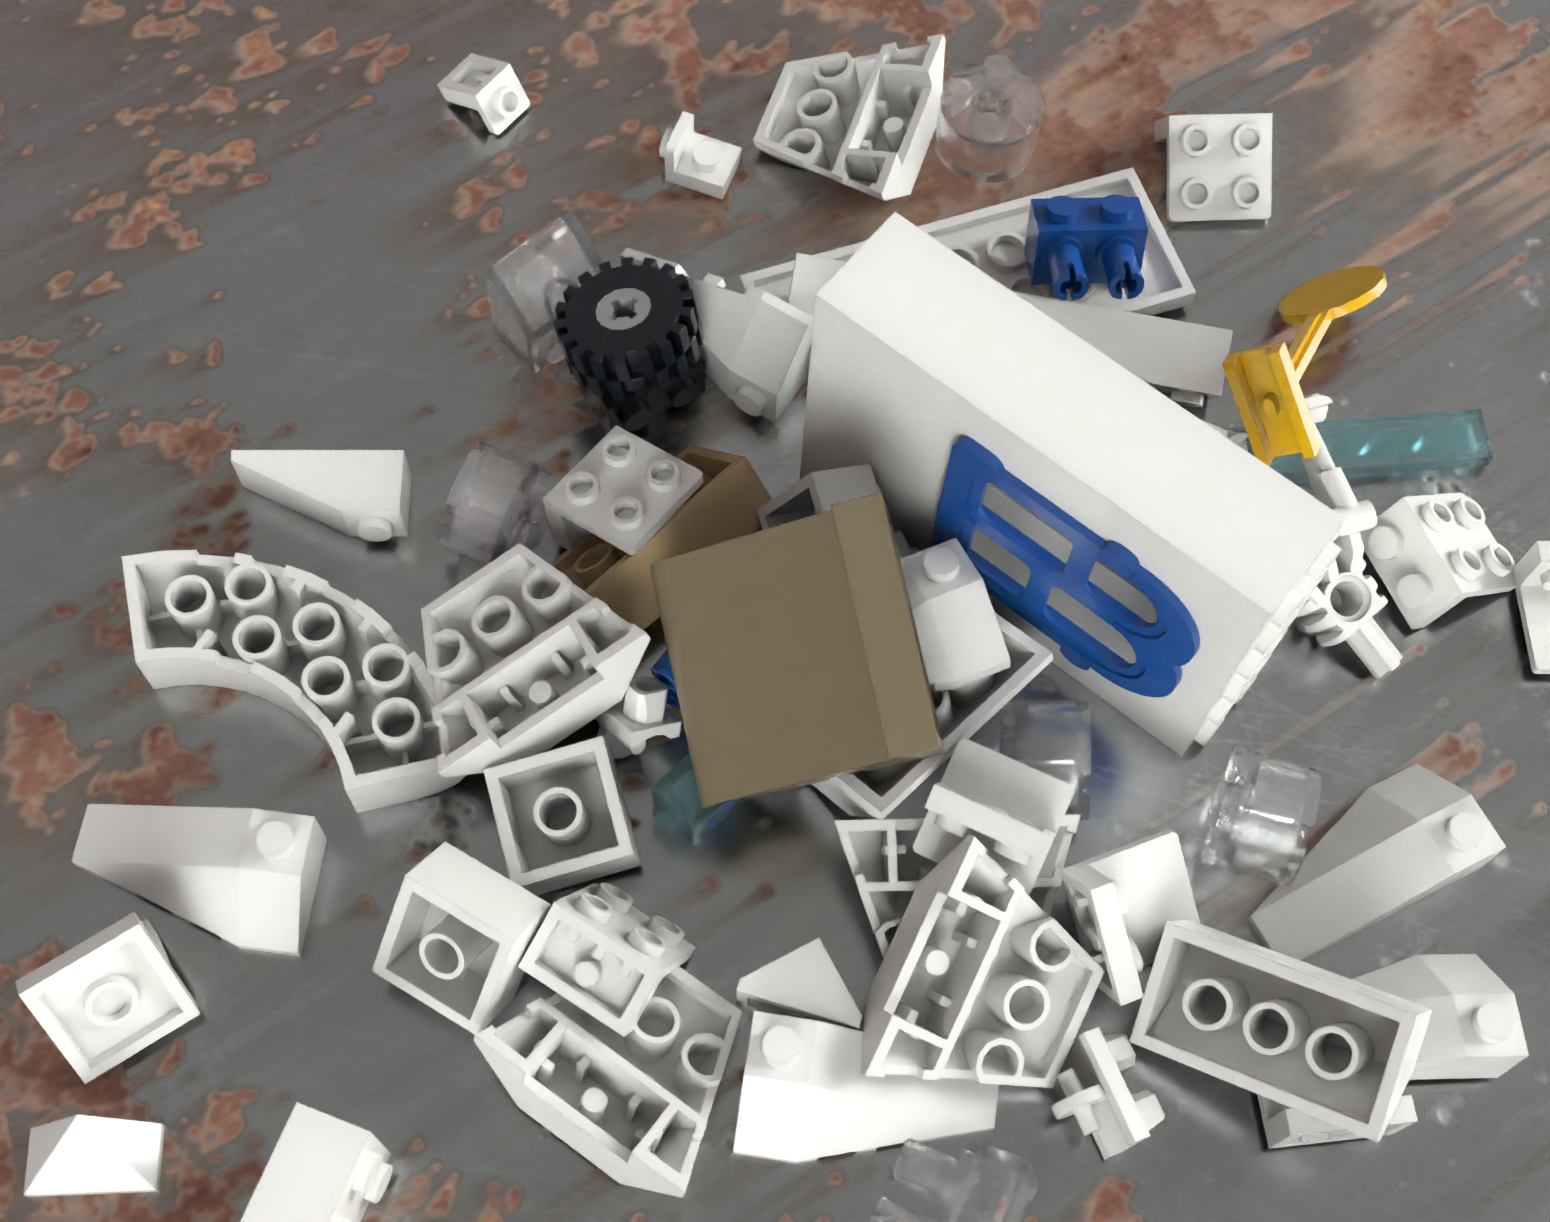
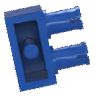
[1024,195,1148,300]

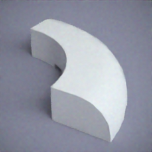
[121,549,466,813]

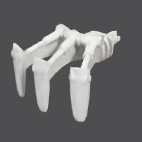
[1227,393,1403,678]

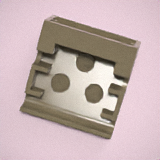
[650,493,945,808]

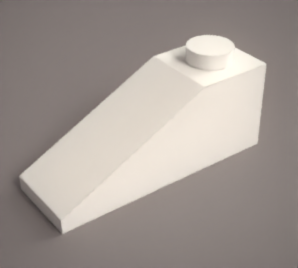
[230,450,412,542]

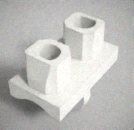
[595,677,682,759]
[1051,1027,1165,1160]

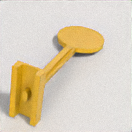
[1222,266,1387,466]

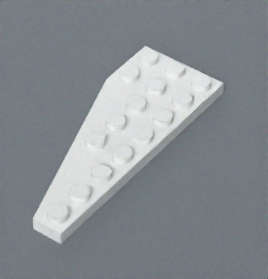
[739,167,1196,316]

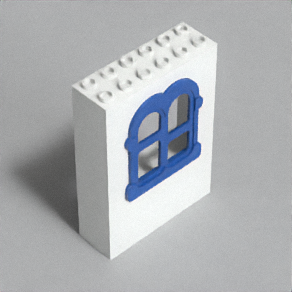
[800,211,1346,757]

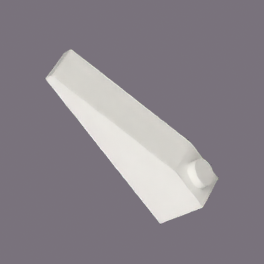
[620,247,814,423]
[1248,763,1506,961]
[1352,954,1529,1080]
[733,1011,999,1163]

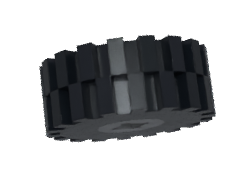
[554,257,704,401]

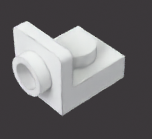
[437,53,530,135]
[659,111,742,200]

